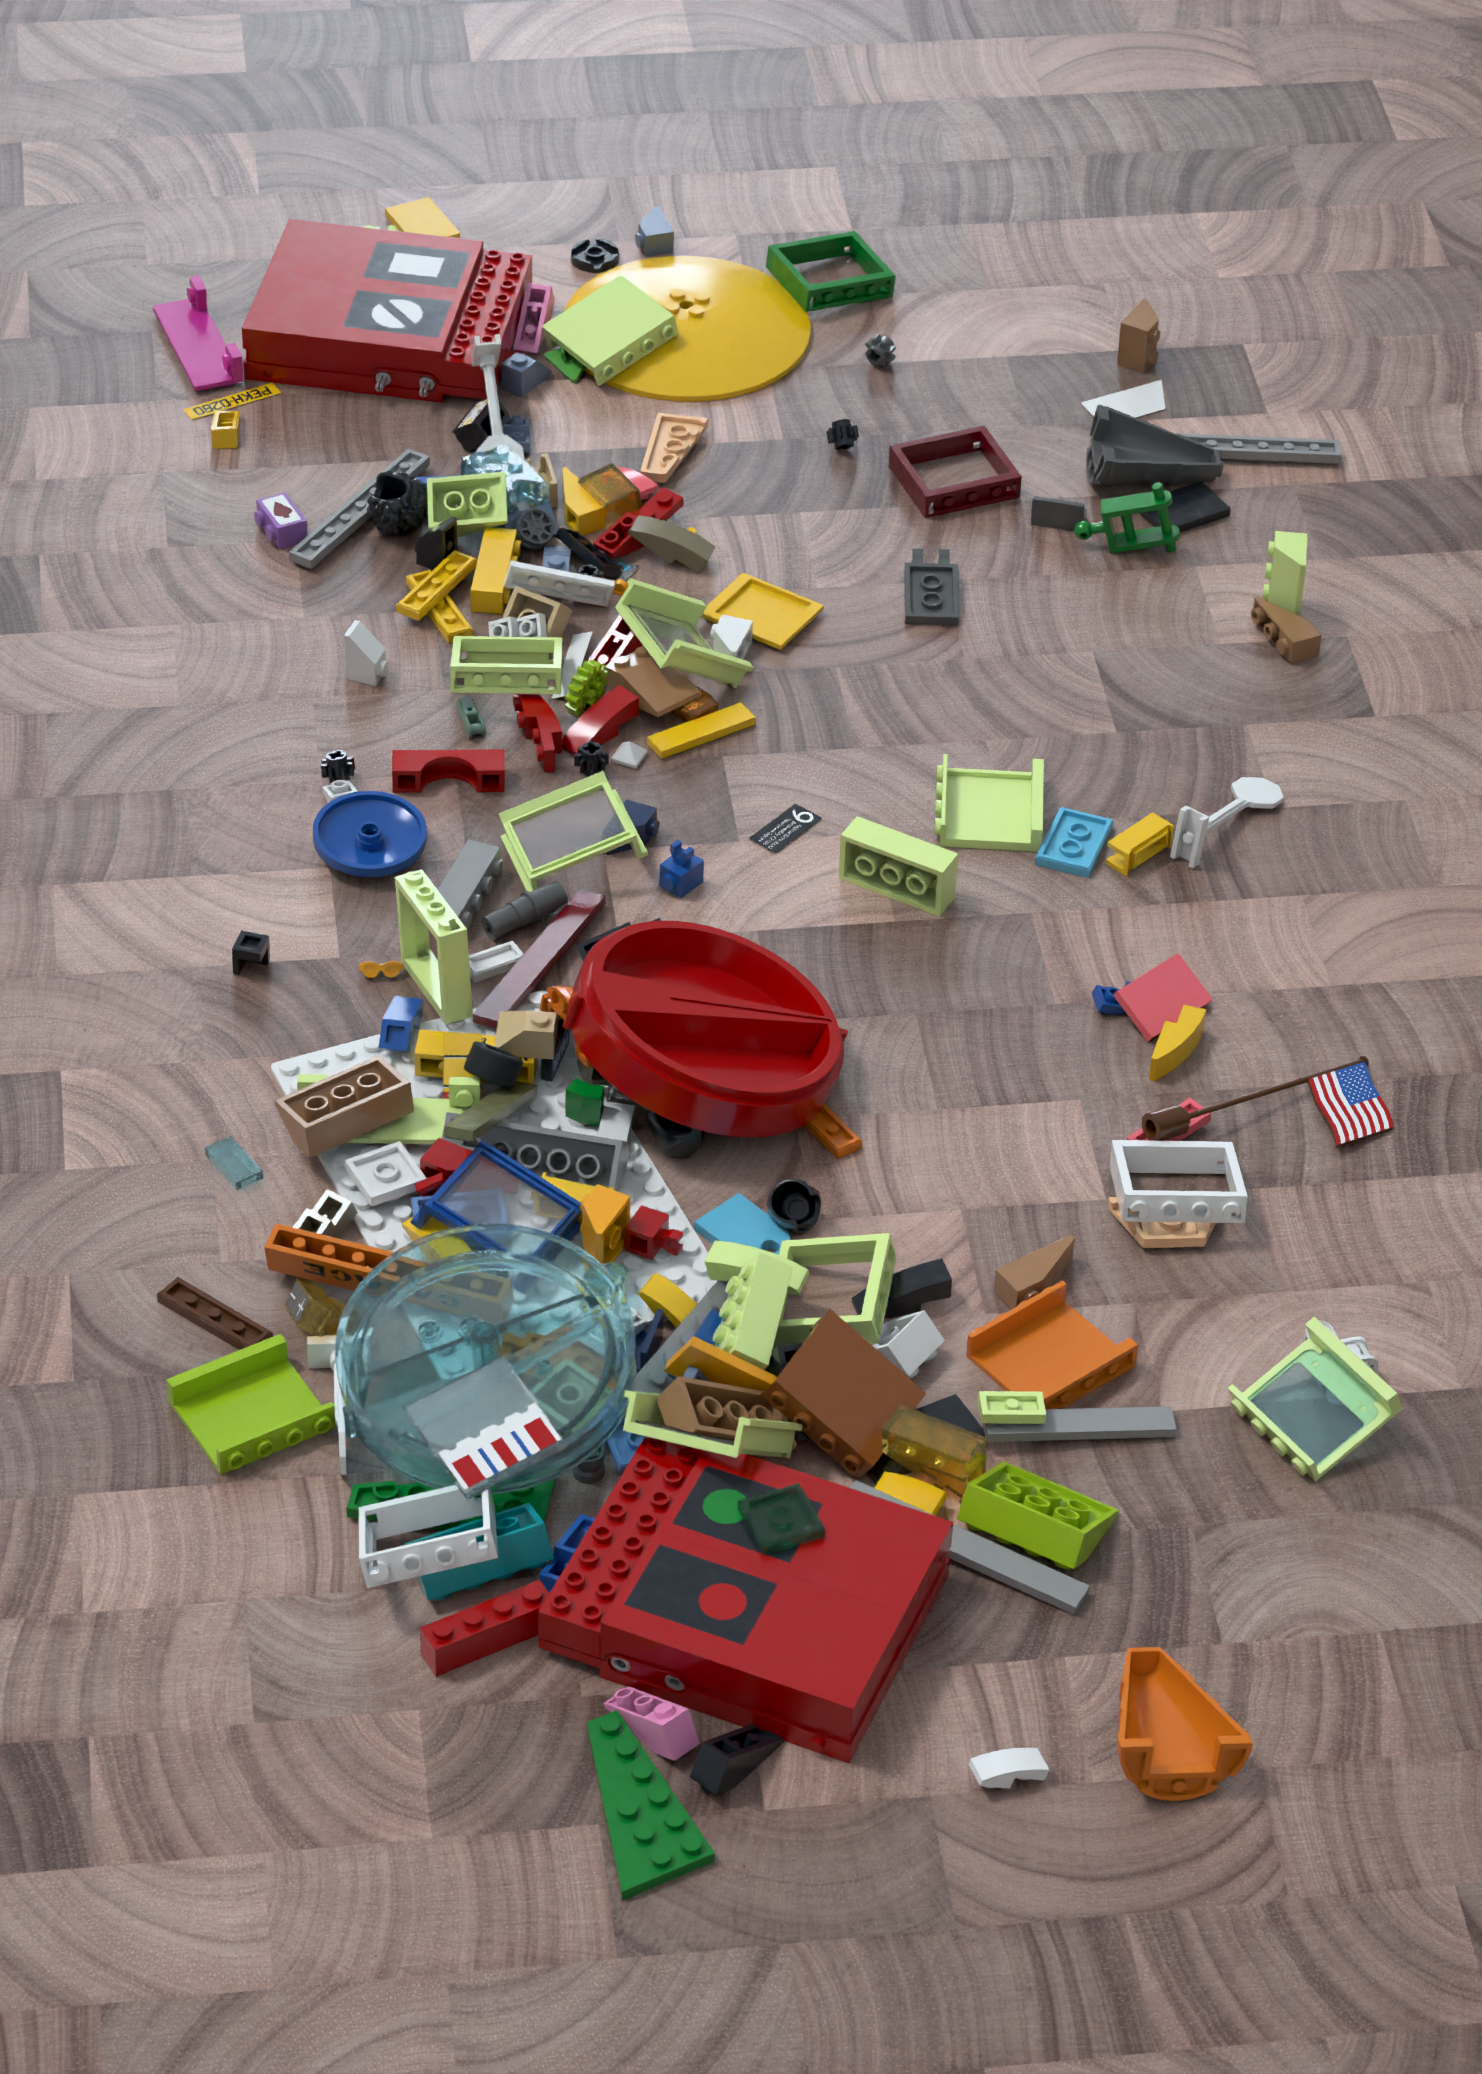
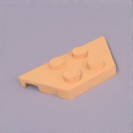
[1108,1197,1216,1248]

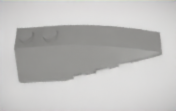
[442,1112,631,1191]

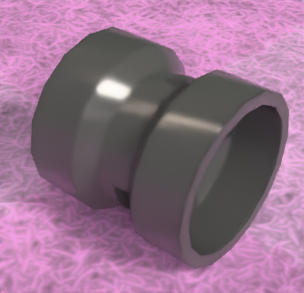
[572,1438,605,1484]

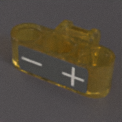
[284,1277,355,1337]

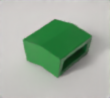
[565,1078,604,1126]

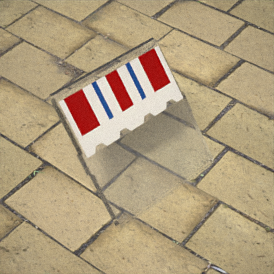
[403,1356,568,1500]

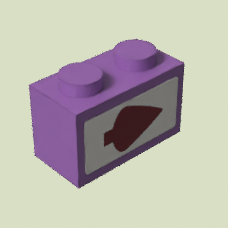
[254,492,307,550]

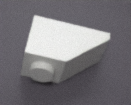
[710,614,753,659]
[344,620,389,686]

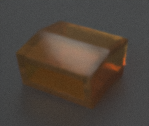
[672,687,719,723]

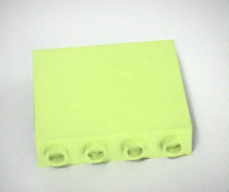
[542,274,679,386]
[934,754,1044,852]

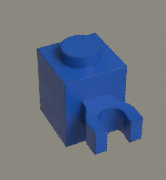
[659,840,704,898]

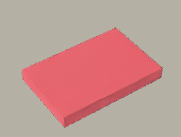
[1113,953,1213,1042]

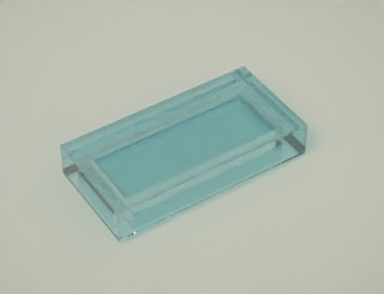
[205,1136,263,1190]

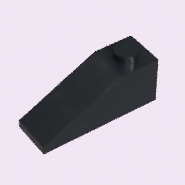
[690,1724,785,1794]

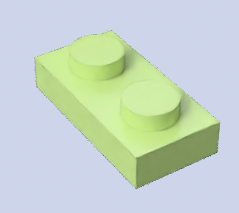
[977,1391,1046,1424]

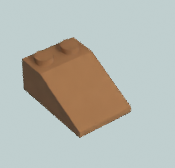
[605,646,701,717]

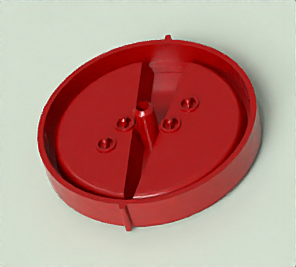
[562,921,848,1138]

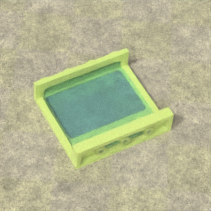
[1228,1316,1403,1482]

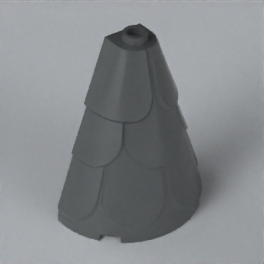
[1086,404,1224,485]

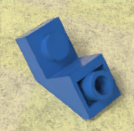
[378,996,424,1053]

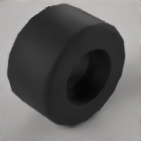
[464,1041,523,1088]

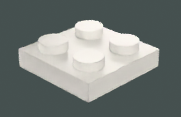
[345,1141,427,1207]

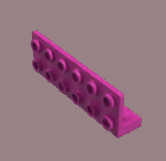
[153,276,244,391]

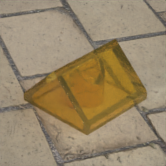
[578,463,642,516]

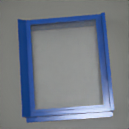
[410,1140,582,1296]

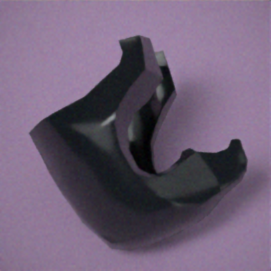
[646,1110,705,1159]

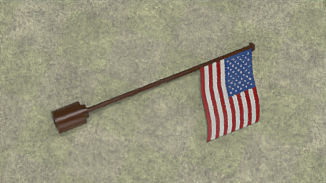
[1142,1056,1393,1148]

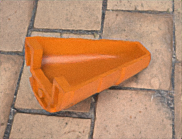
[1117,1647,1253,1801]

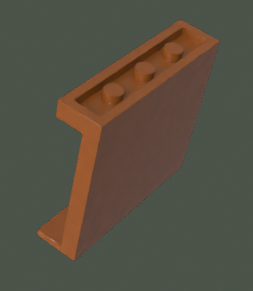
[761,1309,926,1480]

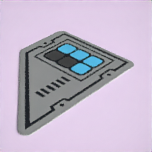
[613,558,640,581]

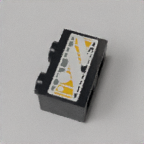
[453,398,510,452]

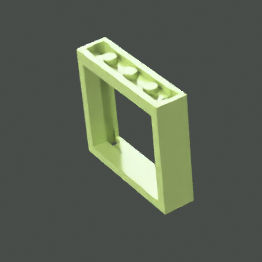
[450,636,563,694]
[395,869,473,1024]
[773,1233,897,1349]

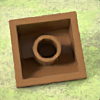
[1117,299,1160,374]

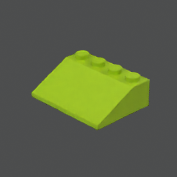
[957,1461,1119,1569]

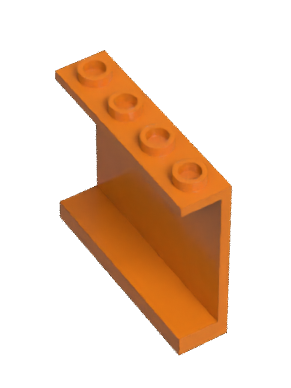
[966,1280,1138,1409]

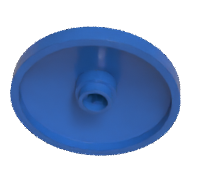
[313,791,427,877]

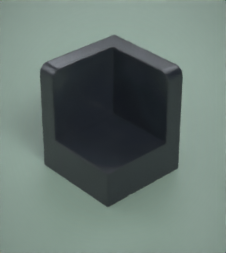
[232,930,270,975]

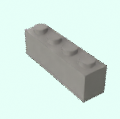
[428,839,504,932]

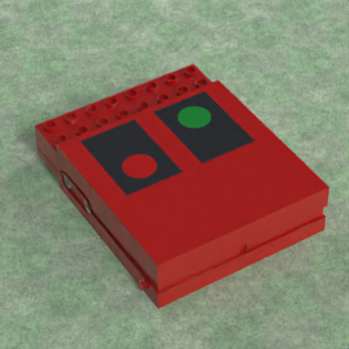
[538,1436,953,1763]

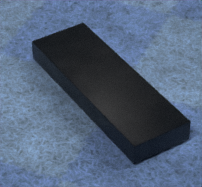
[555,528,622,579]

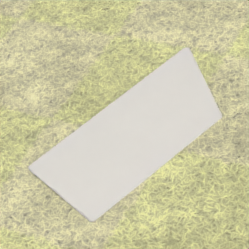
[1081,380,1165,418]

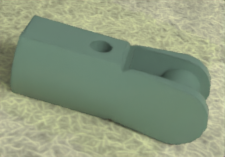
[456,697,486,739]

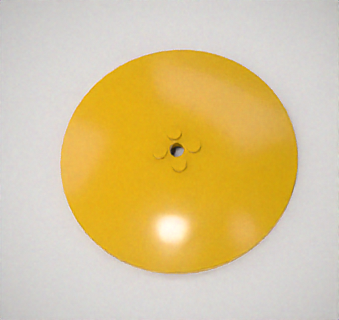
[564,256,811,402]

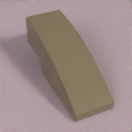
[628,515,716,573]
[293,1189,358,1238]

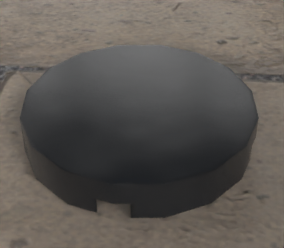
[571,239,619,273]

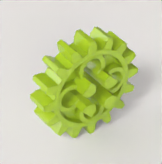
[565,659,608,718]

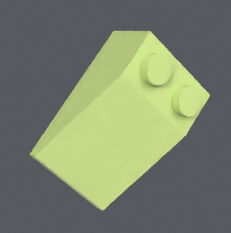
[427,472,508,537]

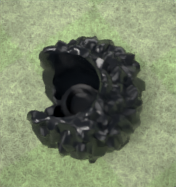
[367,470,428,536]

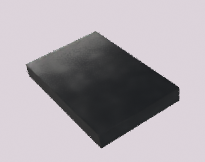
[1140,481,1231,532]

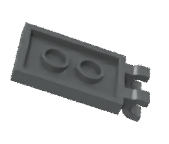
[904,548,959,625]

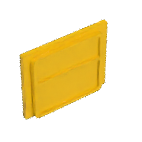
[701,573,824,650]

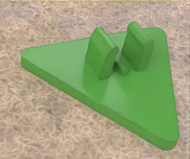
[544,347,586,383]

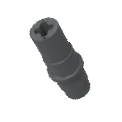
[481,881,568,940]

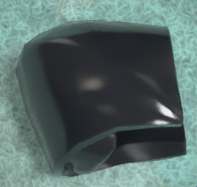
[767,1178,822,1234]

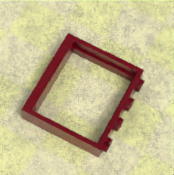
[889,425,1022,518]

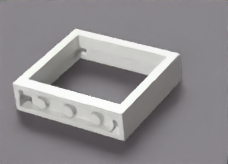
[1109,1140,1248,1223]
[359,1479,498,1588]

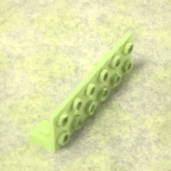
[297,1074,480,1145]

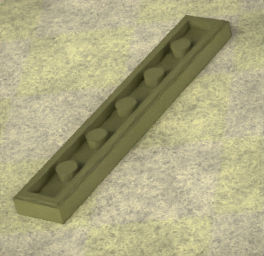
[444,1081,538,1142]

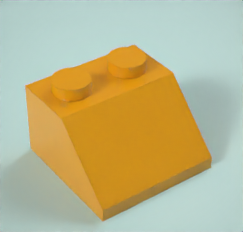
[580,1184,630,1279]

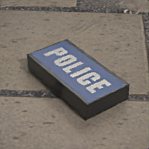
[541,1019,569,1082]

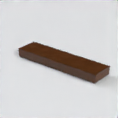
[157,1277,273,1350]

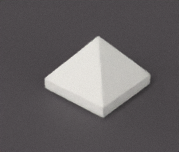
[611,741,647,769]

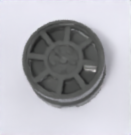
[514,509,555,551]

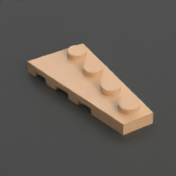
[640,413,708,483]

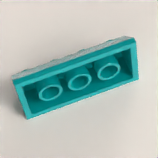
[405,1503,554,1601]

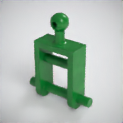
[1074,482,1180,554]

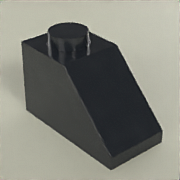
[415,516,457,570]

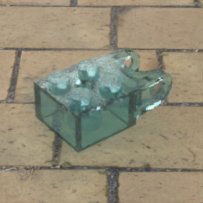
[460,446,550,514]

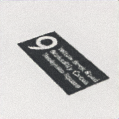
[749,804,822,853]

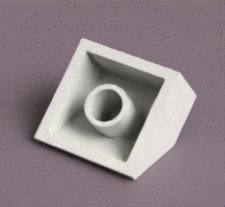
[871,1310,945,1379]

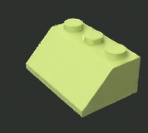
[1262,531,1308,616]

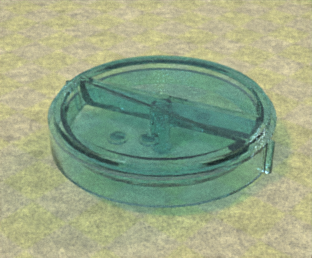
[335,1223,637,1494]

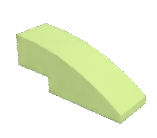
[704,1240,809,1295]

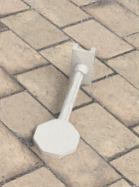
[471,334,525,480]
[1170,777,1284,868]
[307,1334,372,1476]

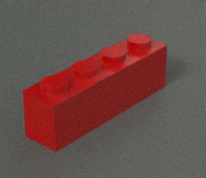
[420,1580,549,1677]

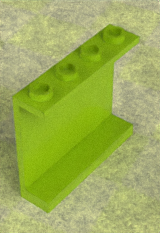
[166,1334,336,1475]

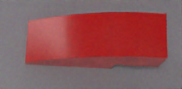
[562,685,639,755]

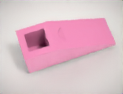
[603,1687,700,1761]

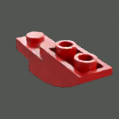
[593,487,684,557]
[513,694,562,772]

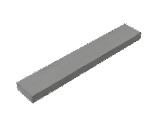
[983,1406,1177,1442]

